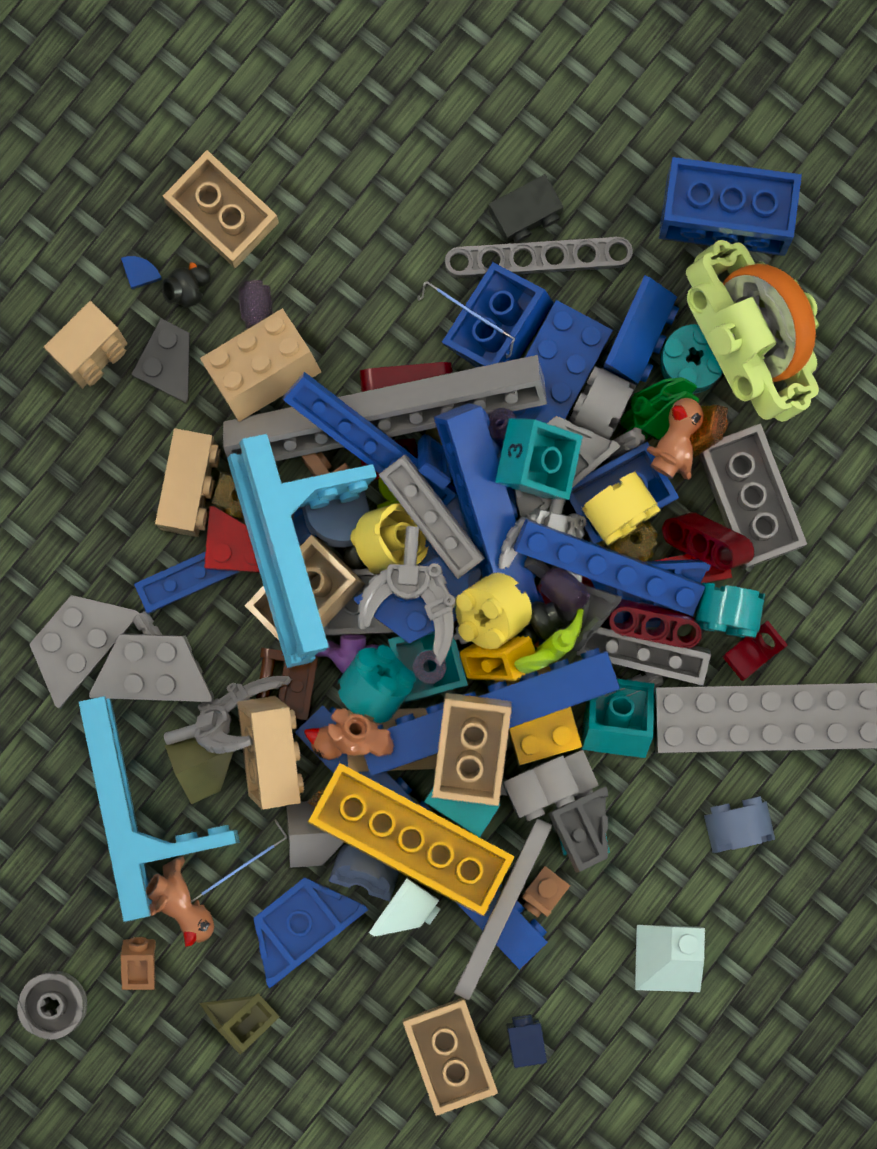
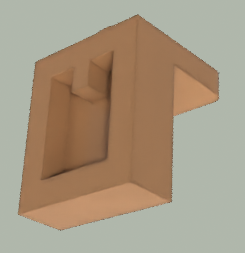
[301,452,350,476]
[521,866,570,918]
[121,937,156,990]

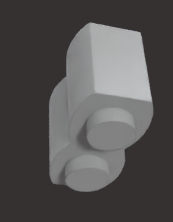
[502,756,579,822]

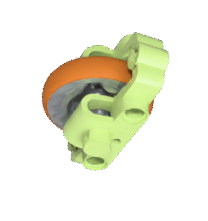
[686,240,819,422]

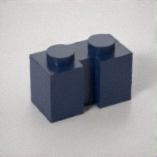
[506,1014,547,1068]

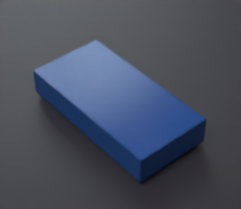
[418,434,451,489]

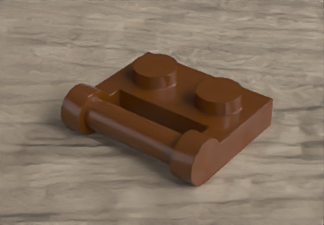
[256,648,319,721]

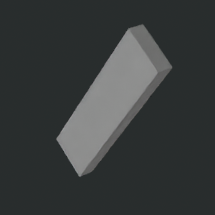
[379,454,485,579]

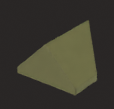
[165,737,234,804]
[199,993,280,1055]

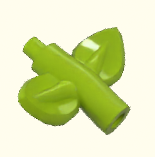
[514,609,584,673]

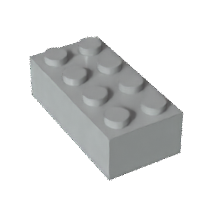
[697,423,807,570]

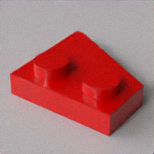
[204,506,260,573]

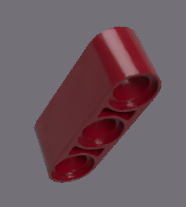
[359,362,453,392]
[662,512,754,571]
[607,599,702,648]

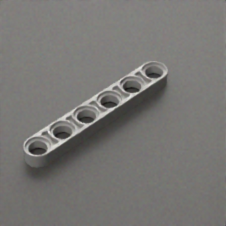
[445,237,633,278]
[454,818,552,1000]

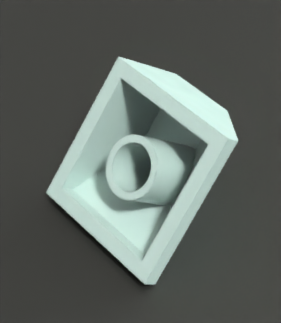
[369,877,440,937]
[635,925,705,992]

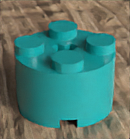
[660,324,723,394]
[695,583,765,638]
[338,645,416,723]

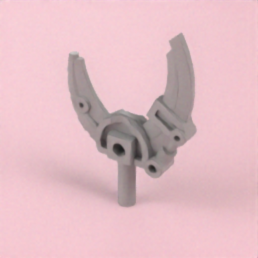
[499,499,586,583]
[358,526,456,666]
[164,676,291,754]

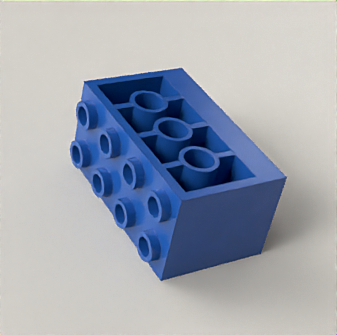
[659,157,802,256]

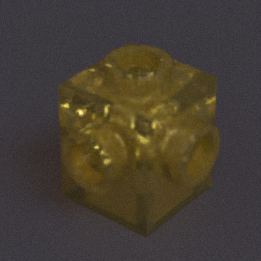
[212,471,243,518]
[610,521,658,562]

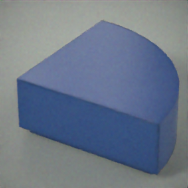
[121,256,162,289]

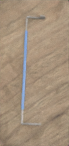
[418,282,516,358]
[191,819,287,903]

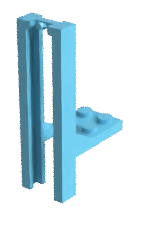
[227,434,377,668]
[79,696,240,922]

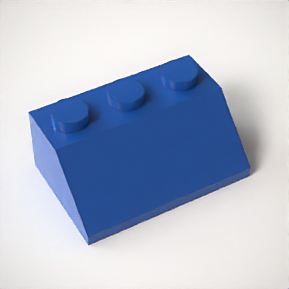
[442,262,554,368]
[603,275,679,387]
[565,442,679,544]

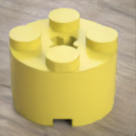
[581,471,661,545]
[350,503,428,574]
[455,573,532,649]

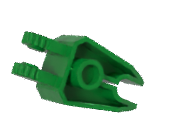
[620,377,699,440]

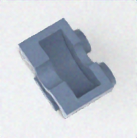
[704,796,775,853]
[328,844,400,901]

